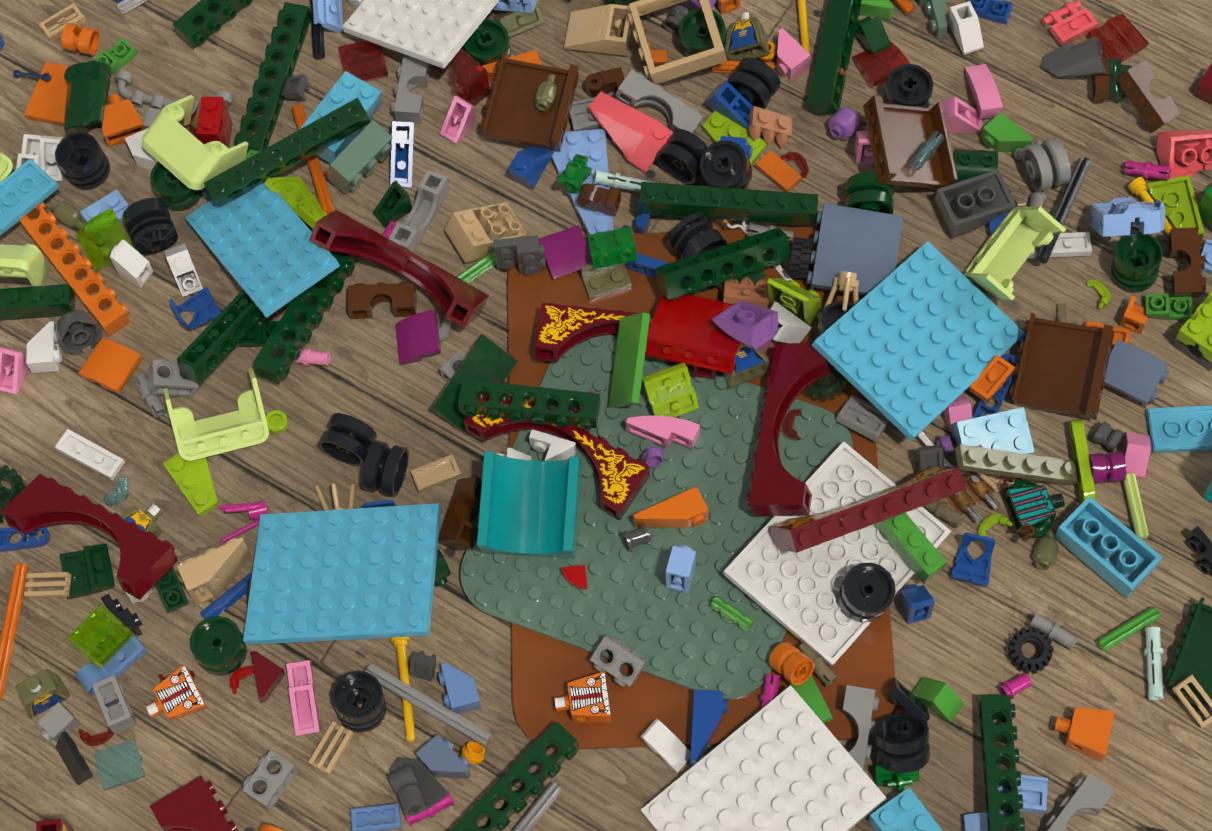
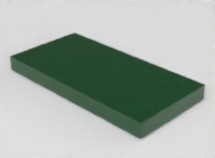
[430,334,518,435]

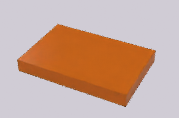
[24,62,69,126]

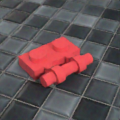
[1041,0,1098,46]

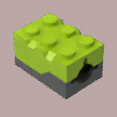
[1172,291,1212,371]

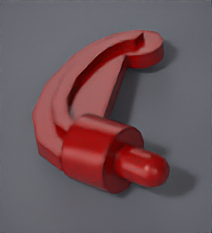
[230,666,255,694]

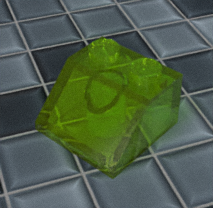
[76,208,134,272]
[67,604,135,669]

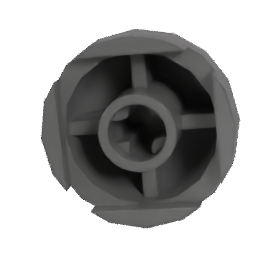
[55,310,102,354]

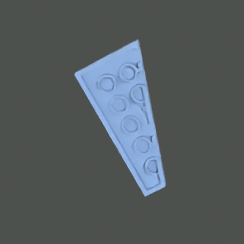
[551,129,614,235]

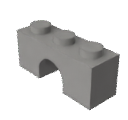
[391,56,430,124]

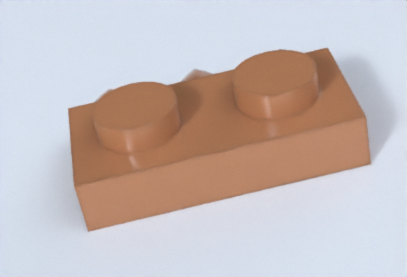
[749,106,793,148]
[723,277,769,308]

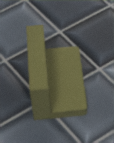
[494,3,545,37]

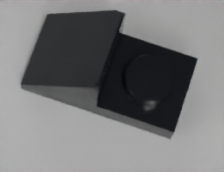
[887,677,930,722]

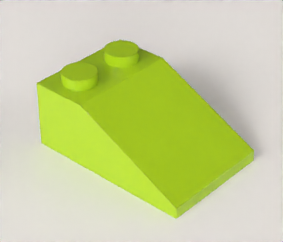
[767,278,822,326]

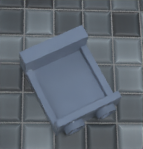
[1103,339,1169,408]

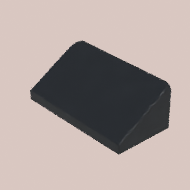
[56,731,93,785]

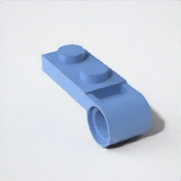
[76,632,148,695]

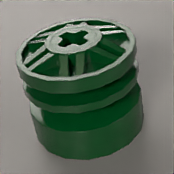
[1111,232,1163,292]

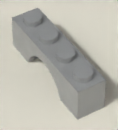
[615,69,704,134]
[388,170,450,253]
[842,685,879,775]
[1045,773,1115,831]

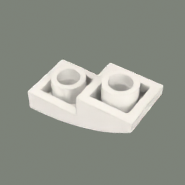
[640,719,691,773]

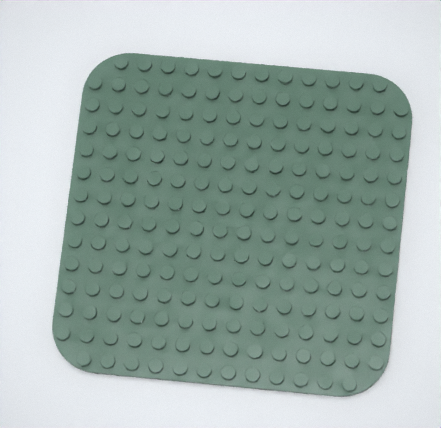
[460,335,853,700]

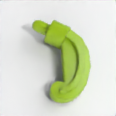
[1086,280,1111,309]
[978,513,1013,536]

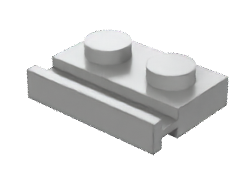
[570,95,610,131]
[836,394,890,442]

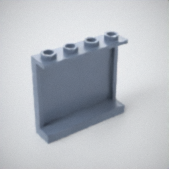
[806,203,903,296]

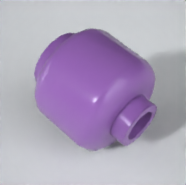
[828,108,860,140]

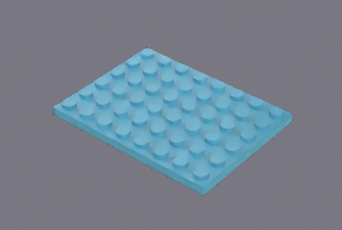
[812,241,1024,441]
[243,503,441,645]

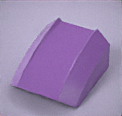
[712,300,778,350]

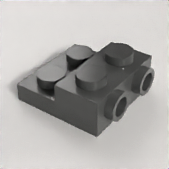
[493,235,546,275]

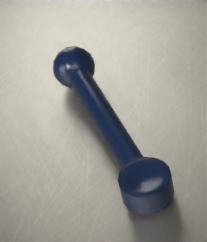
[13,70,51,82]

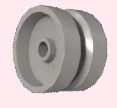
[1022,137,1071,192]

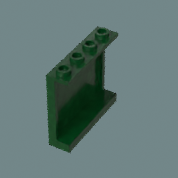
[1165,597,1212,705]

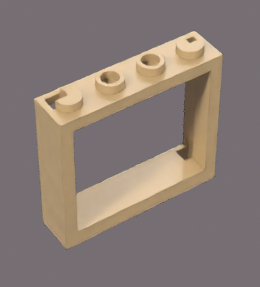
[627,0,728,84]

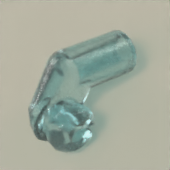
[103,476,130,506]

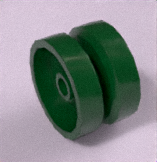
[679,9,727,57]
[463,19,511,72]
[150,161,204,211]
[845,172,894,214]
[190,616,248,676]

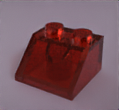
[453,48,490,106]

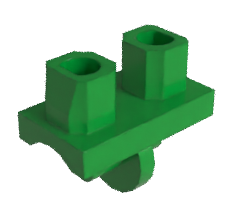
[558,154,592,193]
[875,762,920,794]

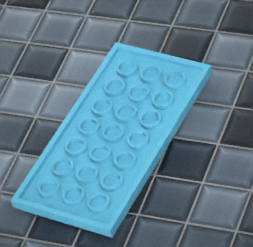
[185,182,340,318]

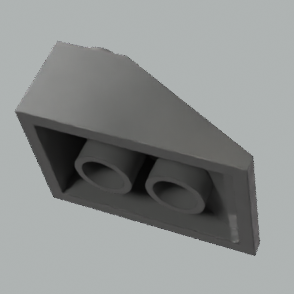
[935,169,1016,238]

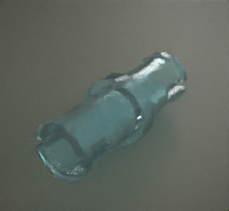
[909,131,944,170]

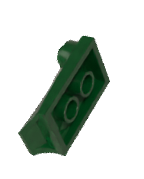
[63,61,111,130]

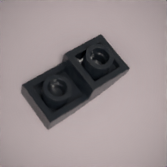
[1186,526,1212,577]
[100,593,143,636]

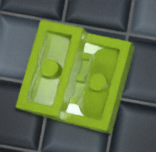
[642,363,699,417]

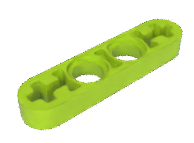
[1069,419,1096,503]

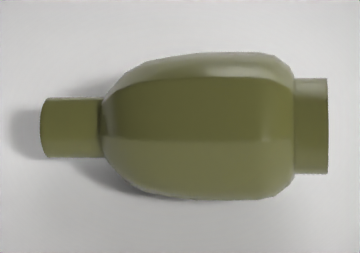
[534,74,557,111]
[50,200,87,232]
[1033,529,1058,570]

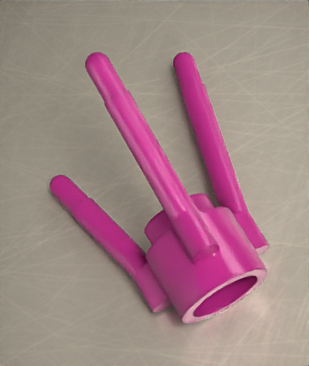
[219,500,268,543]

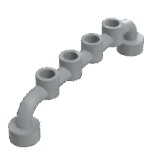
[114,70,233,117]

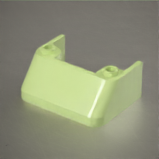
[142,95,248,190]
[963,206,1066,300]
[0,244,50,286]
[163,367,269,461]

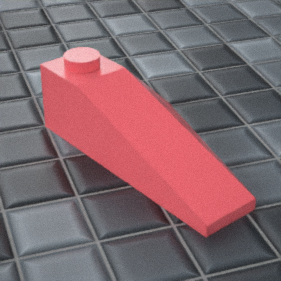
[588,91,673,174]
[1157,130,1212,179]

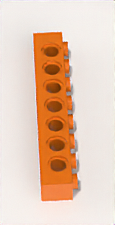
[18,201,130,337]

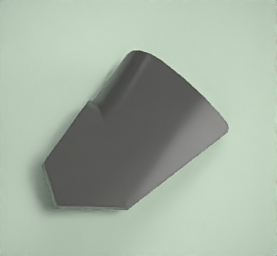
[1040,36,1106,78]
[388,757,447,816]

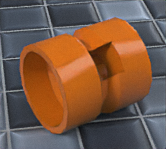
[61,23,100,56]
[769,642,814,686]

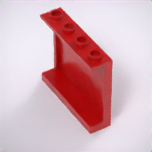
[645,294,741,374]

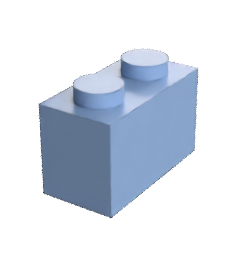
[666,545,696,593]

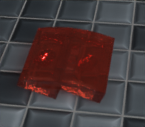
[1086,13,1149,67]
[338,40,388,80]
[852,41,910,87]

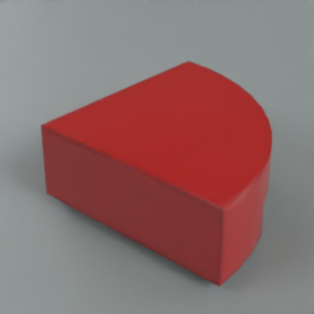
[562,565,588,590]

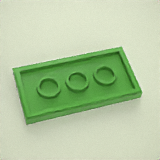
[609,312,650,408]

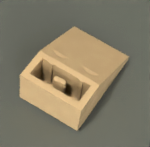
[564,4,632,56]
[445,202,527,263]
[177,537,251,606]

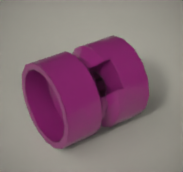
[1089,452,1126,484]

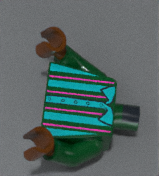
[998,476,1065,542]

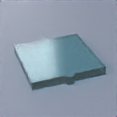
[94,739,145,791]

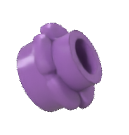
[936,435,954,456]
[642,446,664,467]

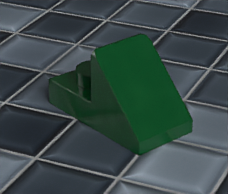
[855,16,891,55]

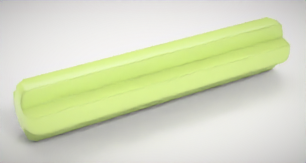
[1123,473,1149,539]

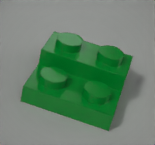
[587,226,638,269]

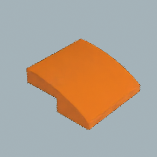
[78,338,142,393]

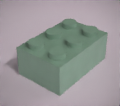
[326,120,393,195]

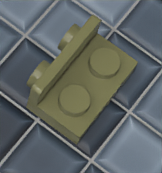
[581,262,632,300]

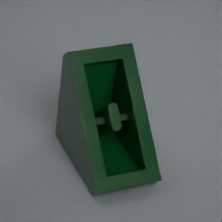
[373,180,412,227]

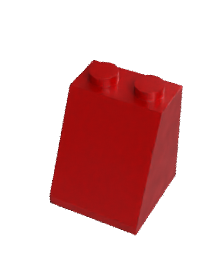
[188,96,233,148]

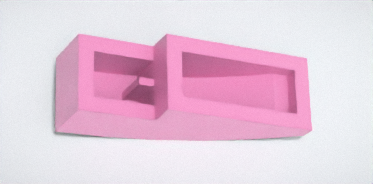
[964,64,1003,119]
[626,416,700,449]
[286,660,320,736]

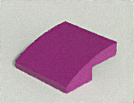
[539,225,592,280]
[395,309,441,365]

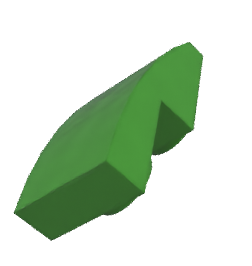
[93,38,138,75]
[1146,293,1192,321]
[789,675,833,724]

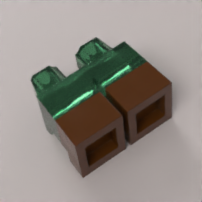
[1092,58,1133,104]

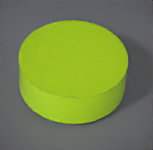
[266,410,288,434]

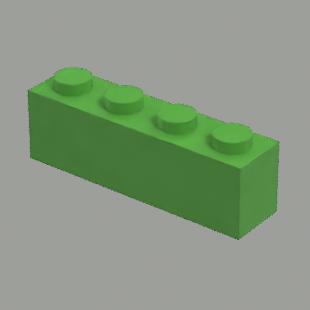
[874,490,947,584]

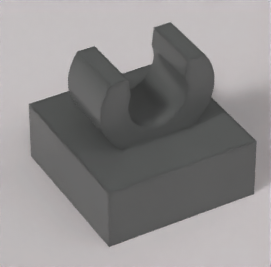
[282,74,309,101]
[409,651,437,682]

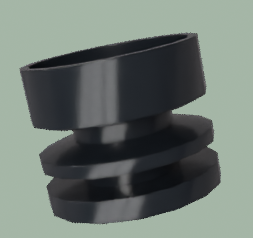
[55,132,110,190]
[122,198,178,255]
[668,212,727,259]
[332,671,387,733]

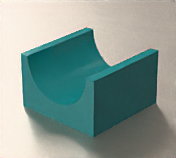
[477,451,582,559]

